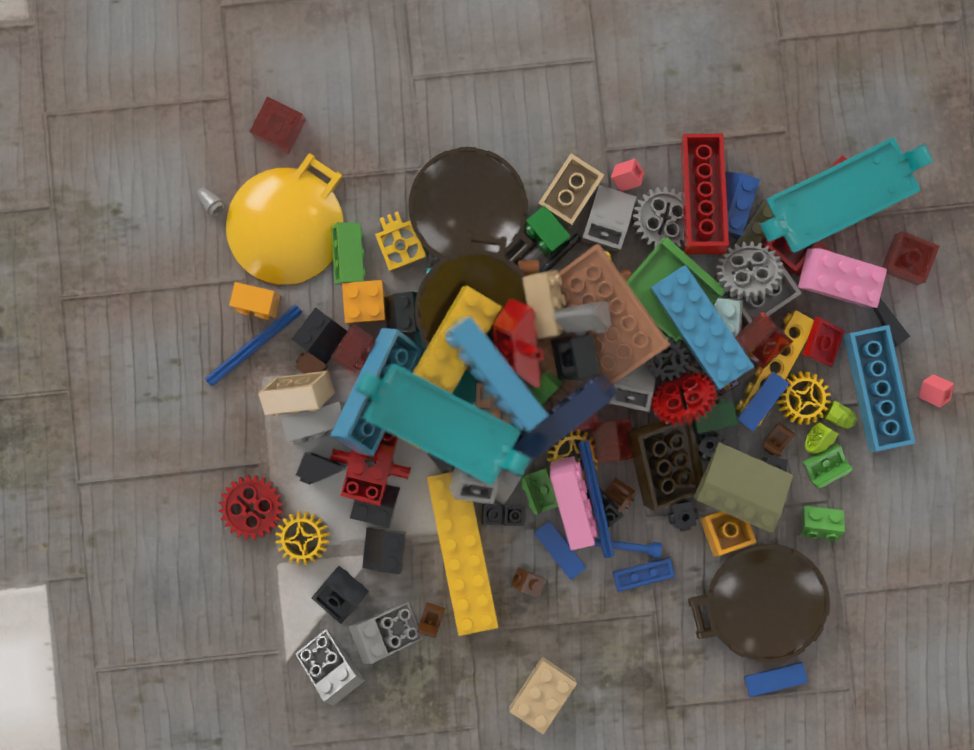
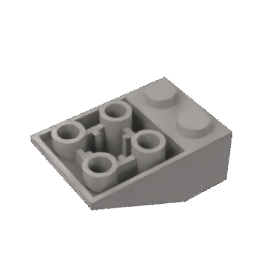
[581,185,636,253]
[607,356,658,412]
[449,467,500,504]
[348,602,423,664]
[295,629,365,706]

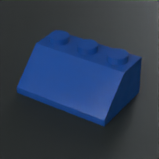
[725,171,760,239]

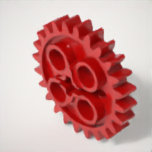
[651,371,718,426]
[218,475,284,540]

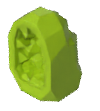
[822,401,858,429]
[805,422,838,454]

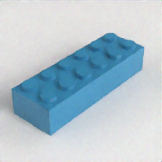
[650,265,754,390]
[444,317,548,431]
[843,325,915,452]
[331,328,423,456]

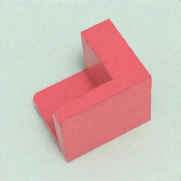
[611,158,645,192]
[919,375,955,407]

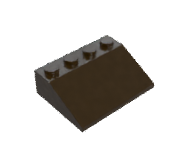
[627,421,703,512]

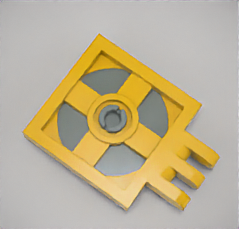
[375,211,426,271]

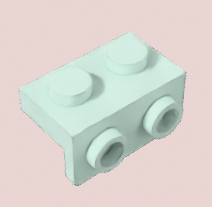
[714,295,743,340]

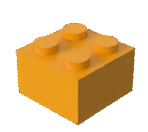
[342,280,387,325]
[229,282,281,320]
[700,511,757,557]

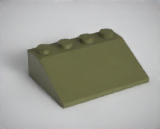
[694,442,793,534]

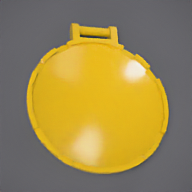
[226,153,344,285]

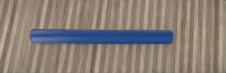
[205,305,302,386]
[578,440,614,558]

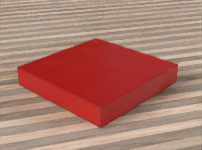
[802,317,845,367]

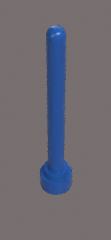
[565,536,662,559]

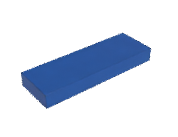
[737,371,790,431]
[534,521,586,580]
[612,557,675,592]
[744,662,808,697]

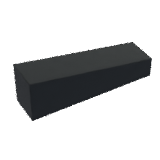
[873,298,910,347]

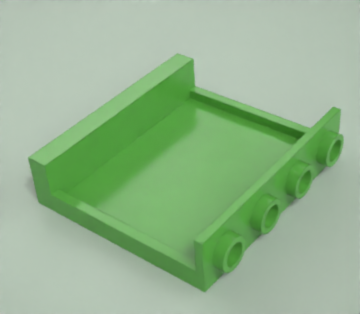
[626,237,725,343]

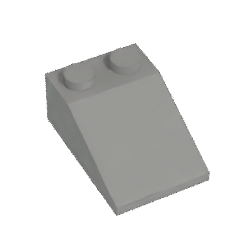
[553,301,612,336]

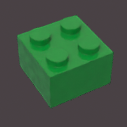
[525,205,570,256]

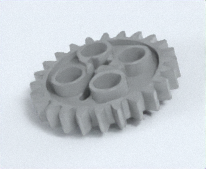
[631,187,684,250]
[716,241,784,302]

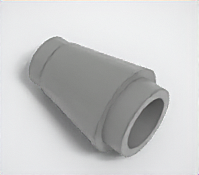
[196,187,225,216]

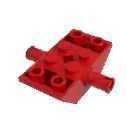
[492,299,544,388]
[330,430,411,506]

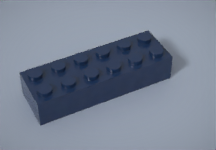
[512,374,618,464]

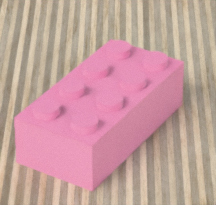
[798,249,887,308]
[550,456,598,550]

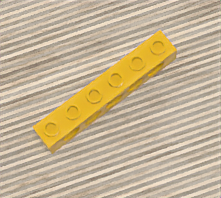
[735,310,814,427]

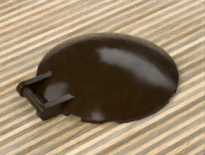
[408,147,536,264]
[415,231,528,371]
[688,544,830,663]

